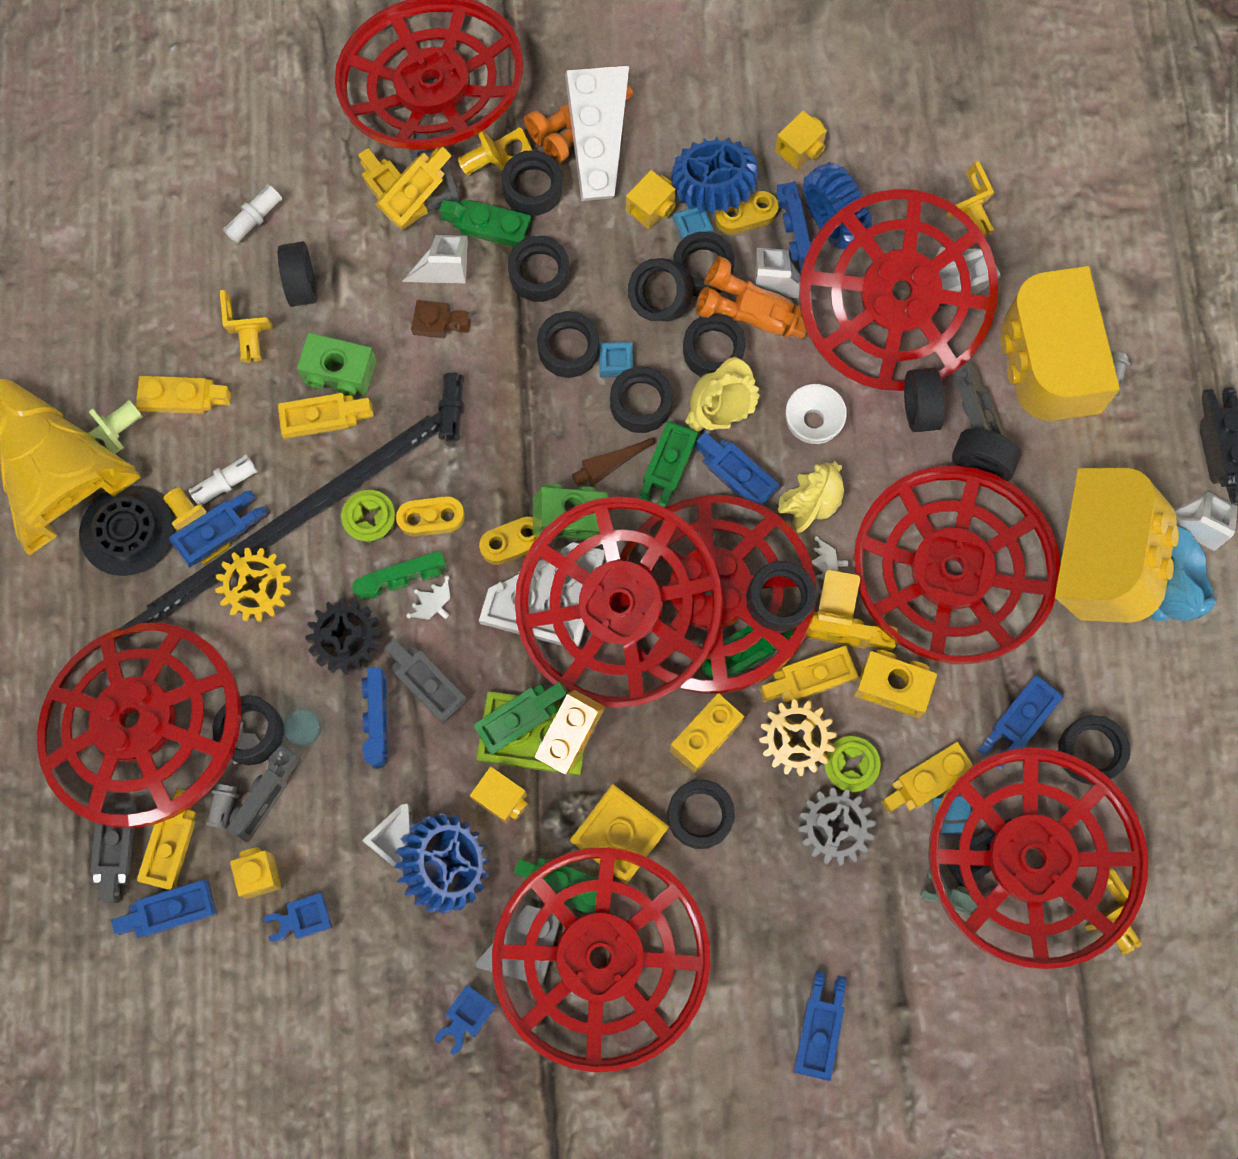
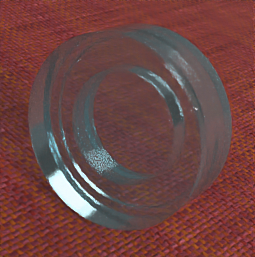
[284,710,321,746]

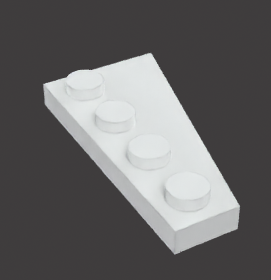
[565,66,629,201]

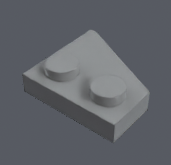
[475,905,560,986]

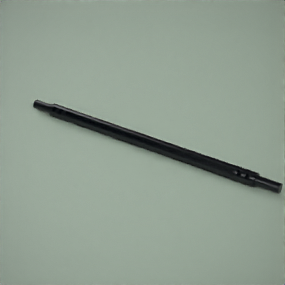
[119,410,465,639]

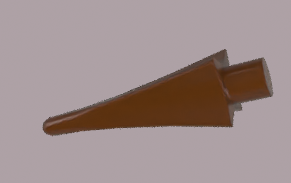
[572,438,655,487]

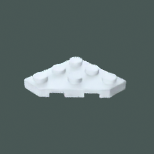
[479,542,605,647]

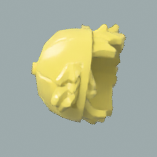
[685,357,760,432]
[777,461,844,534]

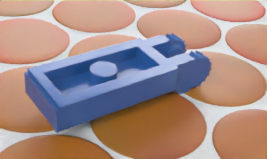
[169,490,267,568]
[362,667,388,769]
[977,674,1064,770]
[793,970,847,1081]

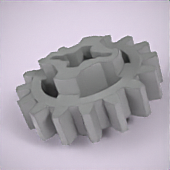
[797,788,876,867]

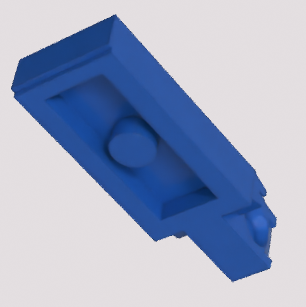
[777,181,810,272]
[695,432,780,506]
[111,879,217,938]

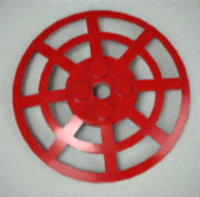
[334,0,523,150]
[799,189,998,391]
[853,466,1061,664]
[612,495,816,694]
[515,497,723,708]
[37,623,242,828]
[928,748,1148,970]
[492,847,711,1072]

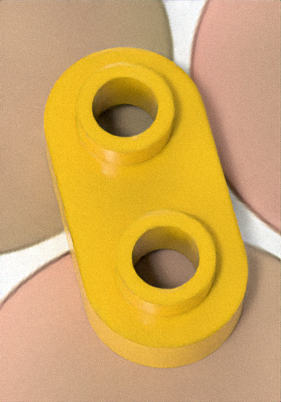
[715,191,778,235]
[396,497,465,537]
[479,517,538,565]

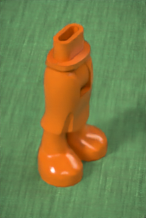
[524,84,633,164]
[696,256,806,340]

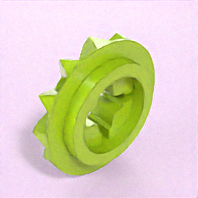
[341,490,396,544]
[824,736,881,793]

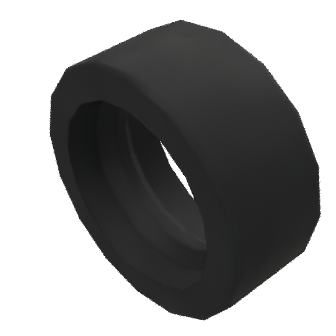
[502,150,562,216]
[673,231,735,297]
[508,236,570,302]
[277,241,317,307]
[628,258,694,321]
[537,311,600,378]
[683,313,746,377]
[610,366,673,433]
[904,367,945,433]
[952,428,1021,481]
[746,561,816,631]
[212,695,285,766]
[1058,715,1130,784]
[667,780,735,849]

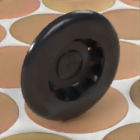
[79,486,174,576]

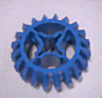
[671,136,759,215]
[803,162,872,250]
[394,814,490,914]

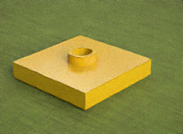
[569,784,669,885]

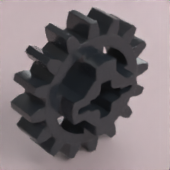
[305,598,383,675]

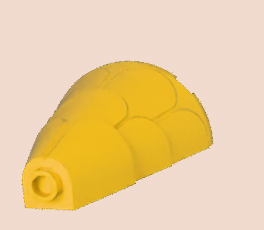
[0,379,141,556]

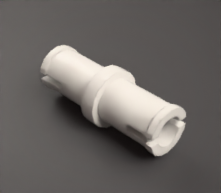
[222,184,282,244]
[188,454,258,506]

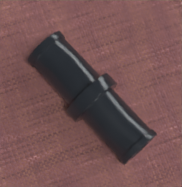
[438,372,465,442]

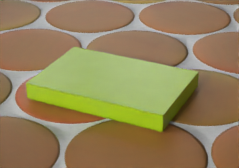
[476,691,585,776]

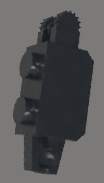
[1200,387,1238,505]

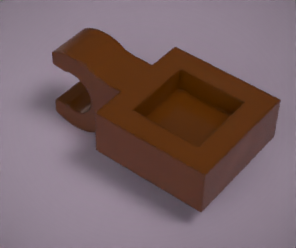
[411,300,471,339]

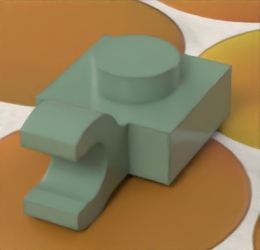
[920,873,978,916]

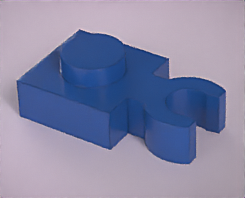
[263,893,333,942]
[435,985,497,1055]

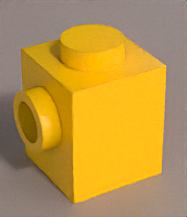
[774,110,827,171]
[625,170,676,230]
[470,766,528,824]
[230,847,282,899]

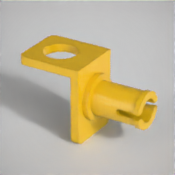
[457,128,533,176]
[946,161,995,237]
[220,290,273,363]
[164,487,231,565]
[817,570,860,626]
[1084,868,1143,955]

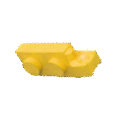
[375,146,451,228]
[358,148,428,231]
[135,376,231,414]
[278,393,374,439]
[806,612,898,651]
[759,646,859,703]
[881,742,973,814]
[137,788,197,890]

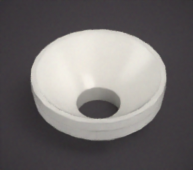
[785,384,846,444]

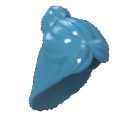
[1150,526,1217,621]

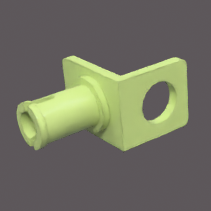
[88,400,143,454]

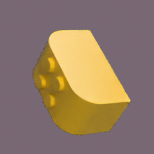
[1000,266,1120,421]
[1055,468,1179,623]

